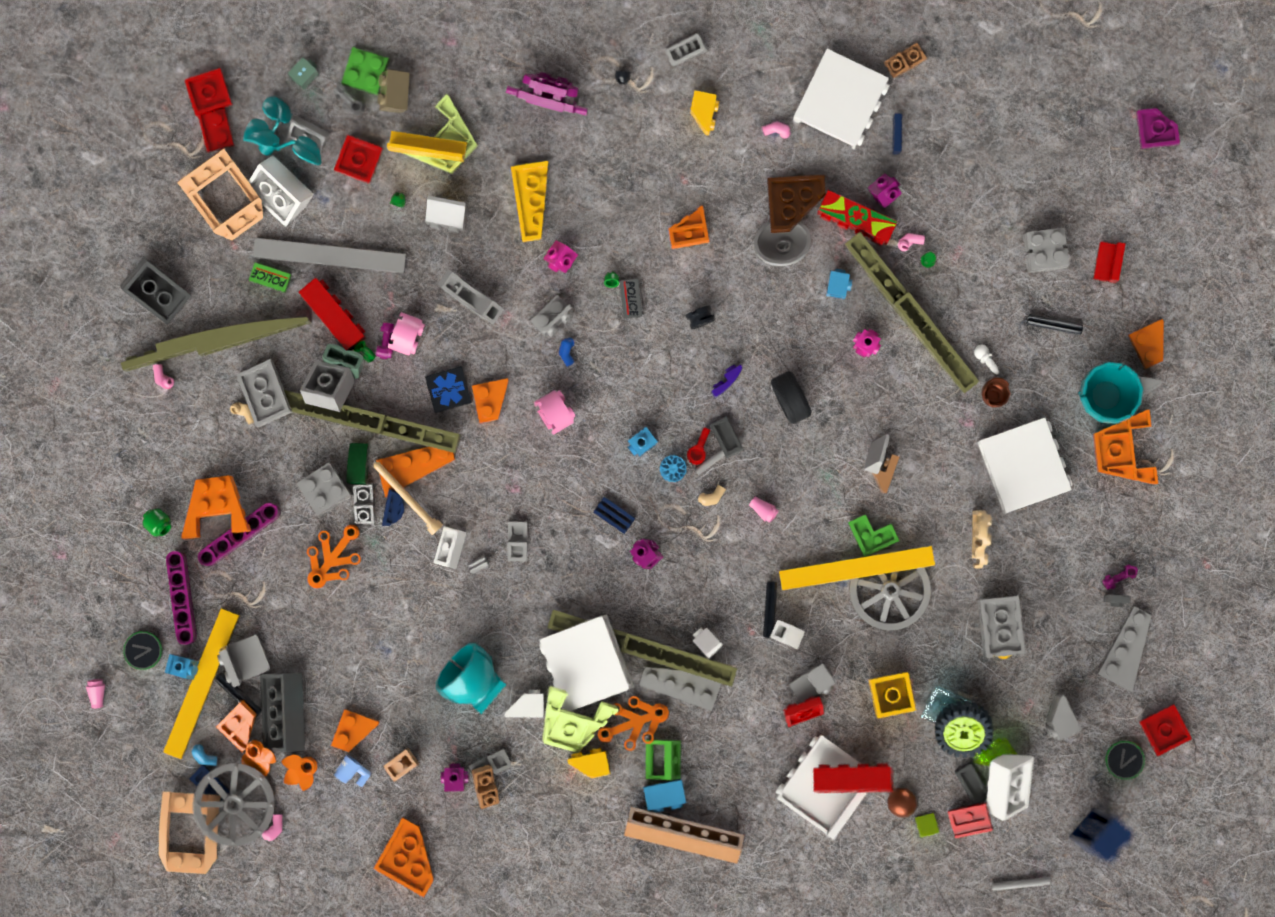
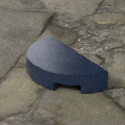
[382,488,404,526]

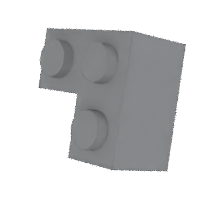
[788,663,835,703]

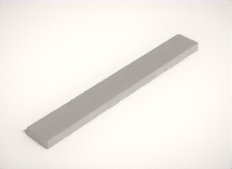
[253,238,407,274]

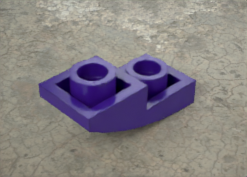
[711,364,742,398]

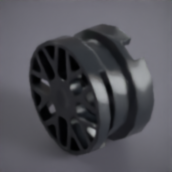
[685,305,716,330]

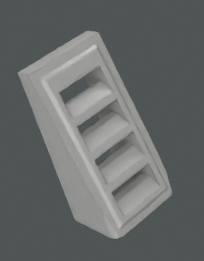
[665,32,709,67]

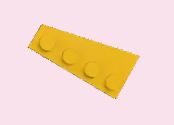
[511,161,549,242]

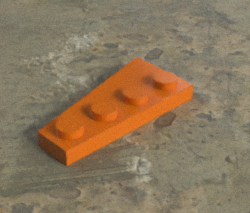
[376,447,455,497]

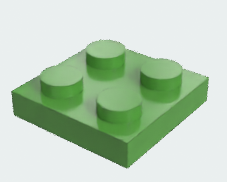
[341,47,389,95]

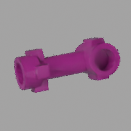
[376,323,394,360]
[1102,564,1138,590]

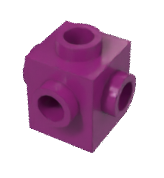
[867,173,902,208]
[629,539,664,570]
[441,763,469,792]

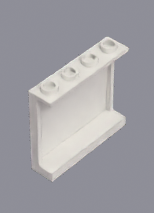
[793,49,890,149]
[978,418,1073,514]
[539,614,634,711]
[775,734,867,840]

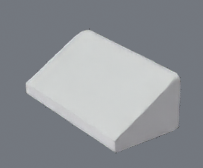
[434,526,466,569]

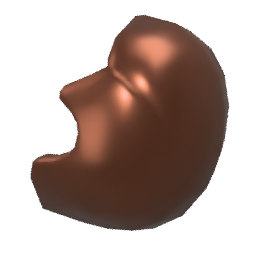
[981,377,1011,408]
[887,788,917,818]

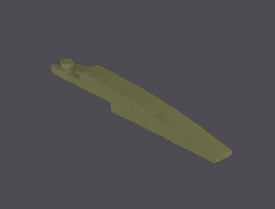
[844,232,979,394]
[121,317,311,372]
[284,390,461,453]
[547,609,738,687]

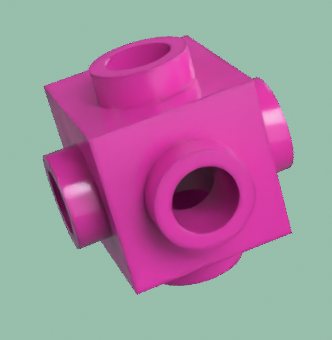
[543,240,578,274]
[853,329,881,357]

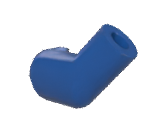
[559,338,575,367]

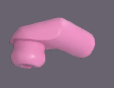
[762,122,791,138]
[898,233,925,251]
[153,364,174,389]
[262,814,282,841]

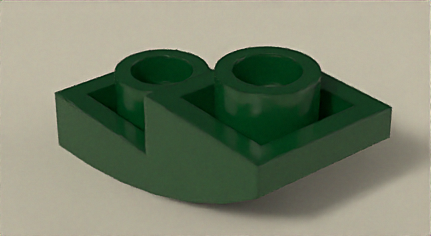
[346,443,370,485]

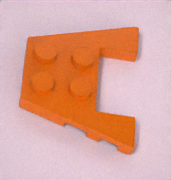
[1093,409,1158,485]
[181,475,251,540]

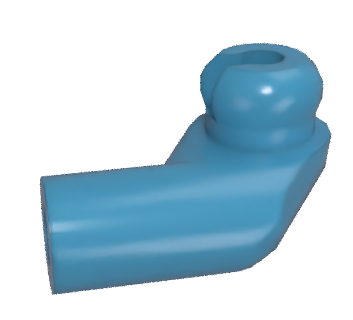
[192,744,218,766]

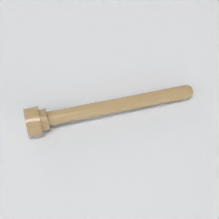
[373,462,443,535]

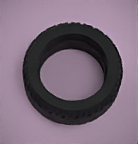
[771,371,812,424]

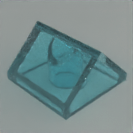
[921,686,972,723]

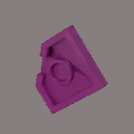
[1136,108,1180,149]

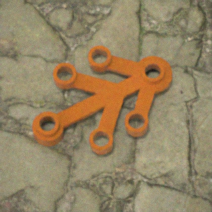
[307,525,361,589]
[598,696,669,751]

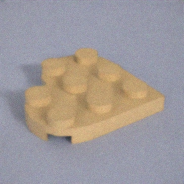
[972,510,991,569]

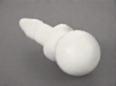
[974,344,999,375]

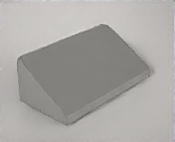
[286,117,330,153]
[1139,377,1162,396]
[864,434,890,474]

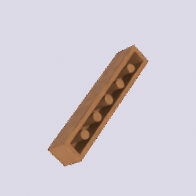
[624,807,744,864]

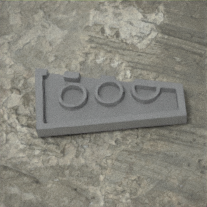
[1097,606,1152,692]
[639,667,721,711]

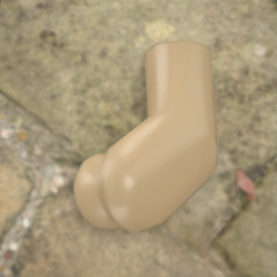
[230,402,254,425]
[698,485,726,506]

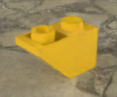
[690,90,720,135]
[567,748,610,778]

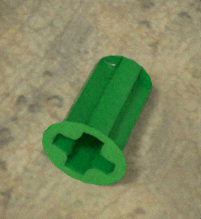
[921,252,936,268]
[354,341,376,363]

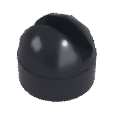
[615,71,630,85]

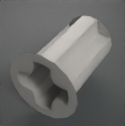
[467,554,490,574]

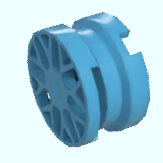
[660,455,686,482]

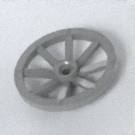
[849,549,931,630]
[193,763,275,846]

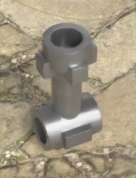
[333,84,364,115]

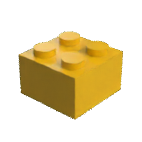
[868,672,916,718]

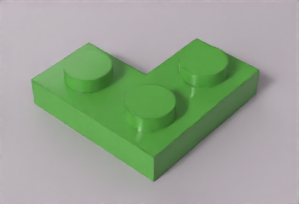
[848,514,899,557]

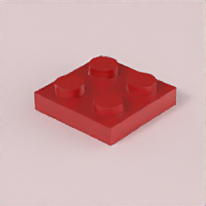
[184,68,233,117]
[334,135,383,184]
[783,697,824,727]
[1139,704,1192,756]

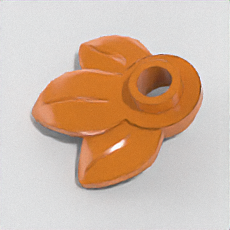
[241,740,276,777]
[281,755,318,791]

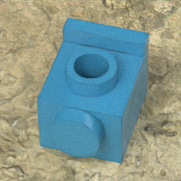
[165,654,199,680]

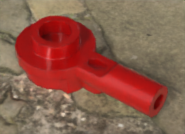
[687,427,710,465]

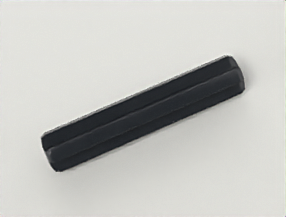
[1026,314,1083,335]
[763,581,777,638]
[215,673,262,718]

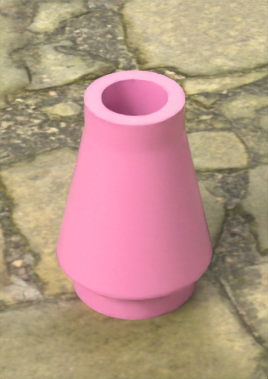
[749,496,779,523]
[86,679,105,708]

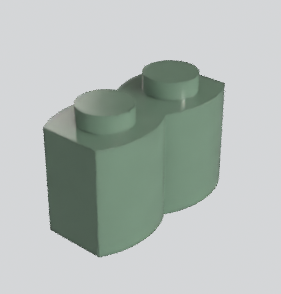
[323,344,364,379]

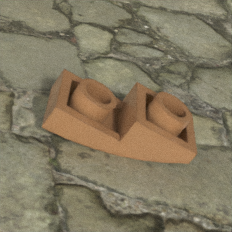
[884,43,927,78]
[471,764,499,809]

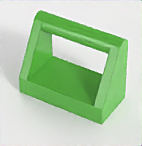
[646,740,681,780]

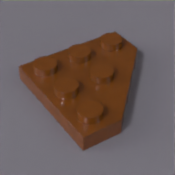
[767,175,826,233]

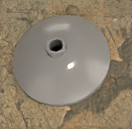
[754,221,811,266]

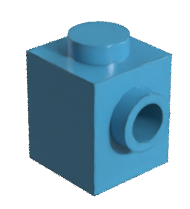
[826,269,852,299]
[628,427,658,457]

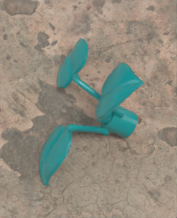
[243,96,322,165]

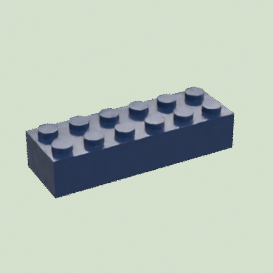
[1069,808,1134,864]

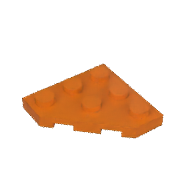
[373,817,434,897]

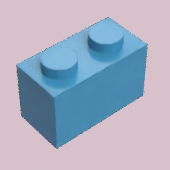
[644,779,686,813]

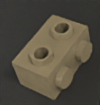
[378,69,410,113]

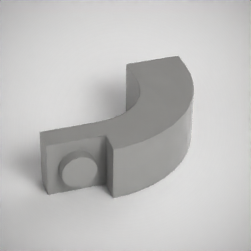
[437,269,504,325]

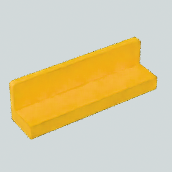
[387,131,467,162]

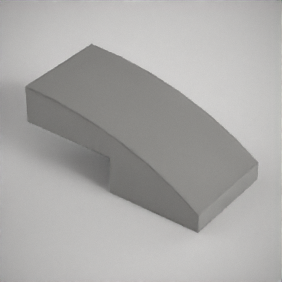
[508,520,528,561]
[467,749,512,775]

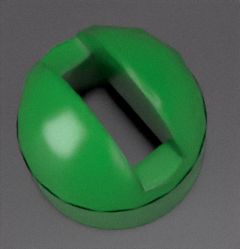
[390,192,406,208]
[604,271,619,288]

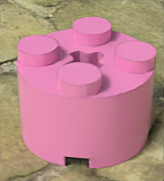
[388,312,425,356]
[534,390,575,435]

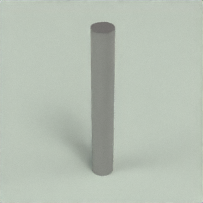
[694,436,744,476]
[991,877,1051,891]

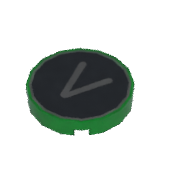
[123,632,163,670]
[1105,741,1145,780]

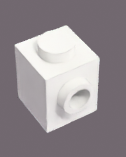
[770,620,805,649]

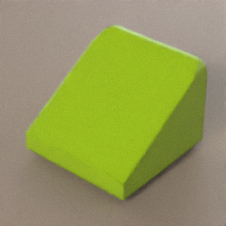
[915,813,940,837]

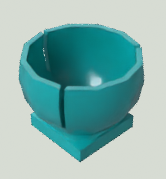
[1078,362,1143,424]
[436,643,507,714]

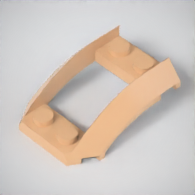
[177,149,263,240]
[159,792,221,874]

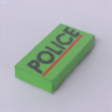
[249,263,292,293]

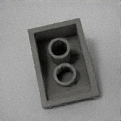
[120,257,191,325]

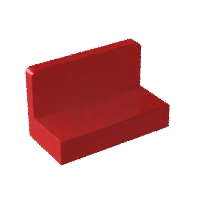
[1093,242,1126,283]

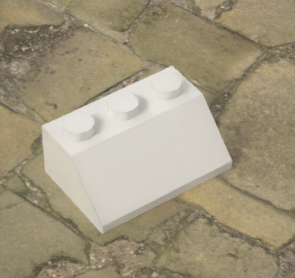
[249,156,314,227]
[986,755,1034,821]

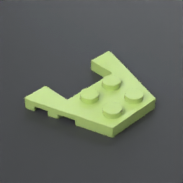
[403,94,477,174]
[542,686,619,753]

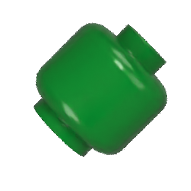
[142,508,171,537]

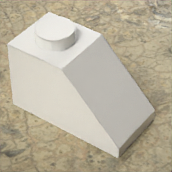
[692,628,722,658]
[505,690,544,717]

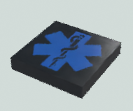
[425,366,472,414]

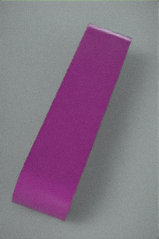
[198,503,280,566]
[166,551,197,645]

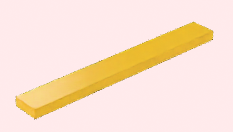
[779,546,935,591]
[163,608,240,759]

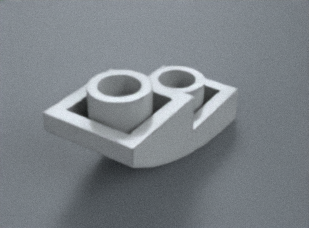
[353,482,374,524]

